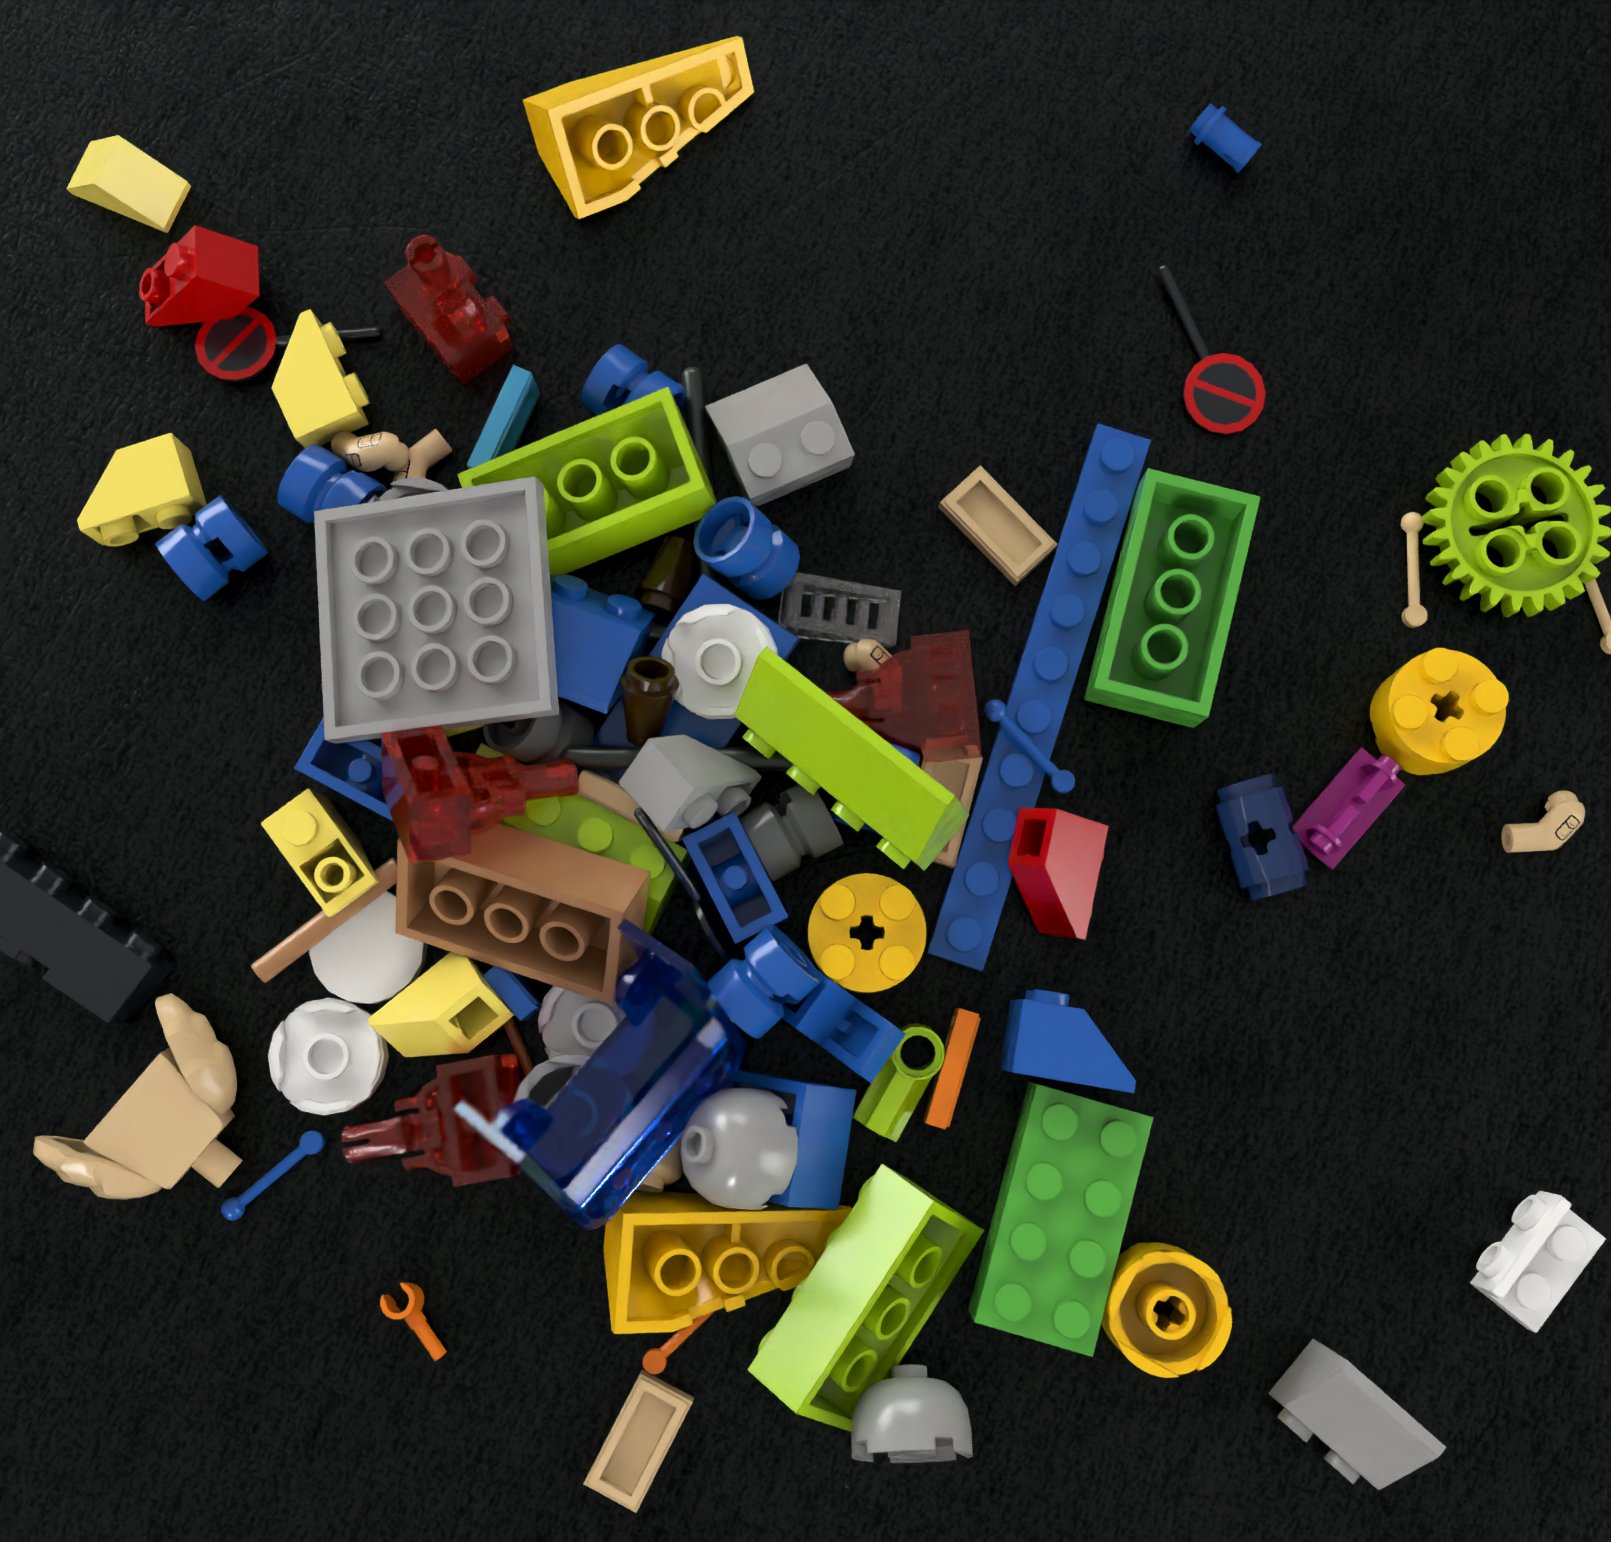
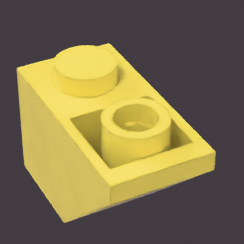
[271,309,370,448]
[77,433,207,546]
[261,788,379,917]
[367,952,514,1057]

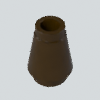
[634,536,695,623]
[620,656,679,747]

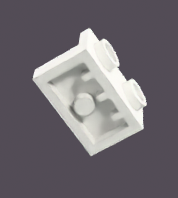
[1470,1190,1606,1333]

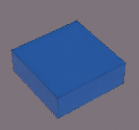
[483,966,543,1021]

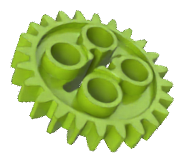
[1422,434,1611,617]

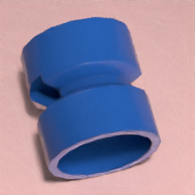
[580,344,686,416]
[277,445,387,523]
[155,495,269,601]
[693,496,800,600]
[707,924,821,1039]

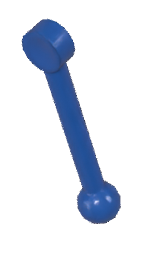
[984,699,1075,794]
[221,1130,325,1221]

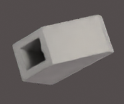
[618,734,762,832]

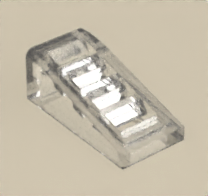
[778,572,901,647]

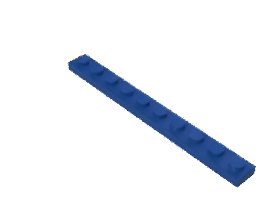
[926,423,1151,972]

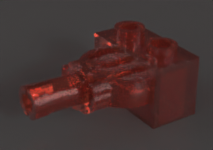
[384,235,514,386]
[825,630,982,763]
[381,726,579,863]
[342,1054,534,1187]

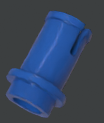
[1189,103,1262,173]

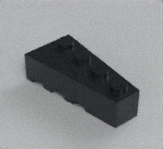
[0,828,173,1023]

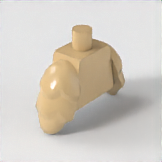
[33,993,243,1199]

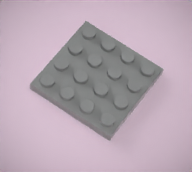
[314,477,559,744]

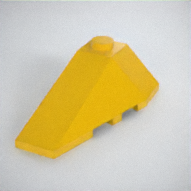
[523,36,754,219]
[604,1191,853,1334]

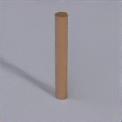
[251,857,397,983]

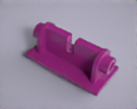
[1293,747,1405,870]

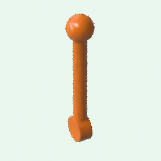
[643,1311,715,1374]

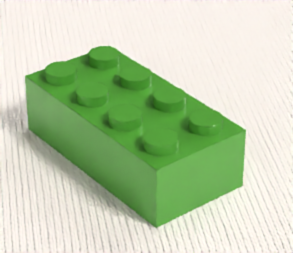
[1084,468,1260,728]
[968,1081,1154,1357]

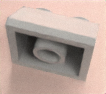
[705,364,855,507]
[1268,1339,1447,1490]

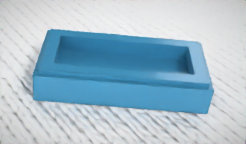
[467,365,540,469]

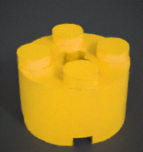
[1370,648,1509,775]
[808,873,926,993]
[1101,1242,1232,1378]

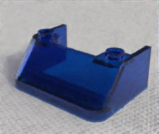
[453,919,745,1230]

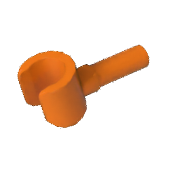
[380,1282,447,1361]

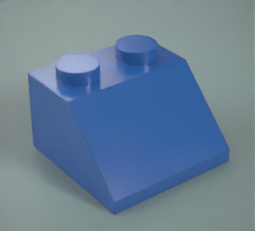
[550,574,656,714]
[1000,989,1136,1093]
[723,1068,856,1209]

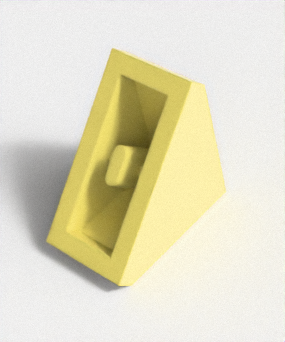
[67,135,191,233]

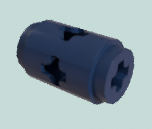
[1215,773,1309,900]

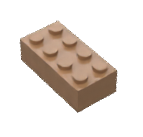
[395,802,651,1005]

